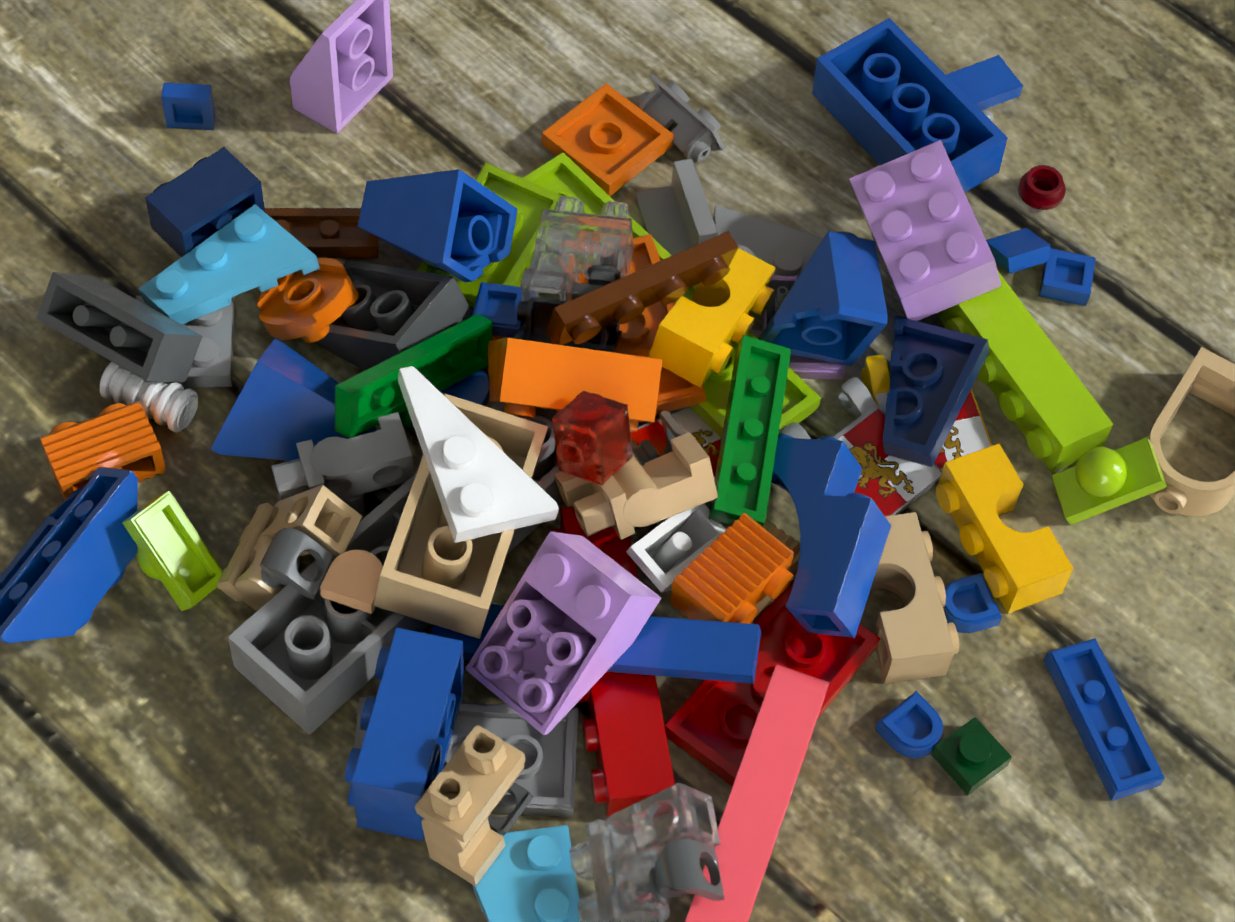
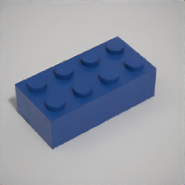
[812,18,1008,193]

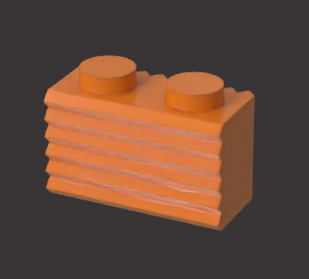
[40,401,166,500]
[670,513,794,624]

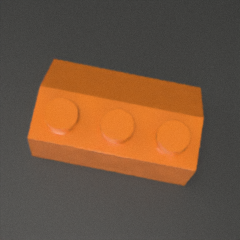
[488,338,662,431]

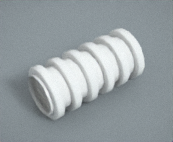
[100,362,198,433]

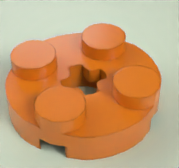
[257,258,359,343]

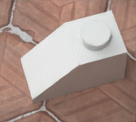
[626,504,726,593]

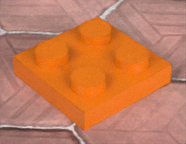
[541,83,674,196]

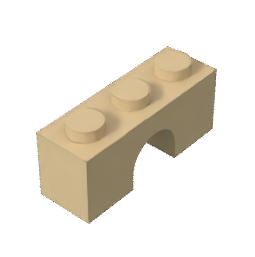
[871,512,959,684]

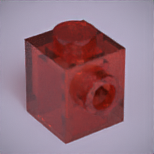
[552,391,633,485]

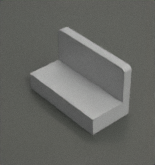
[635,159,718,255]

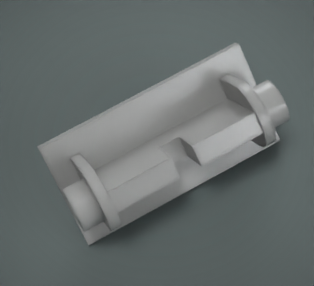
[635,73,725,162]

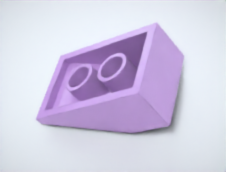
[290,0,393,134]

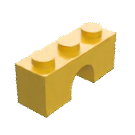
[648,248,776,388]
[936,444,1074,614]

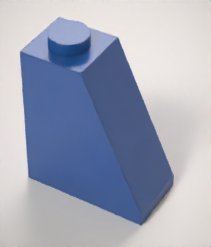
[358,169,517,282]
[758,231,888,367]
[210,339,377,461]

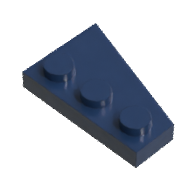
[883,315,989,467]

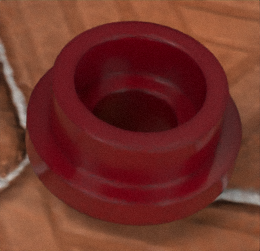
[1018,165,1066,210]

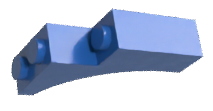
[771,434,891,638]

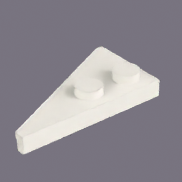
[398,366,559,543]

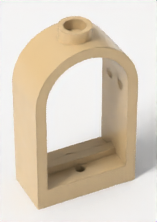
[1148,347,1235,516]

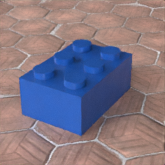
[345,627,464,841]

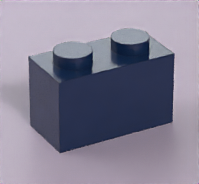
[145,147,265,257]

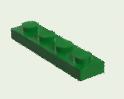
[335,314,493,439]
[708,335,791,527]

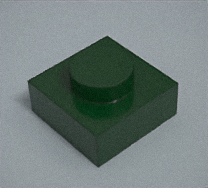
[932,717,1012,796]

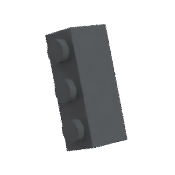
[36,272,202,383]

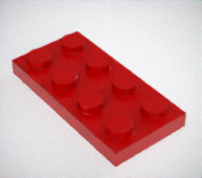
[665,578,880,787]

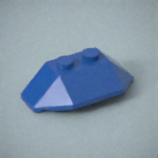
[0,467,138,643]

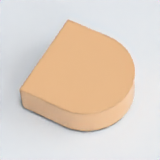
[320,550,383,614]

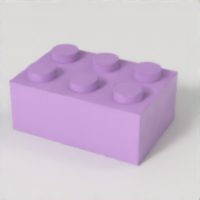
[849,140,1002,321]

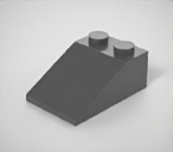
[314,260,473,370]

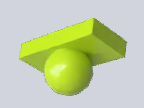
[1052,437,1167,525]
[122,491,223,611]

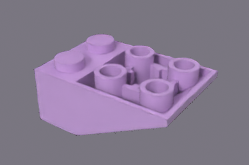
[466,532,661,735]

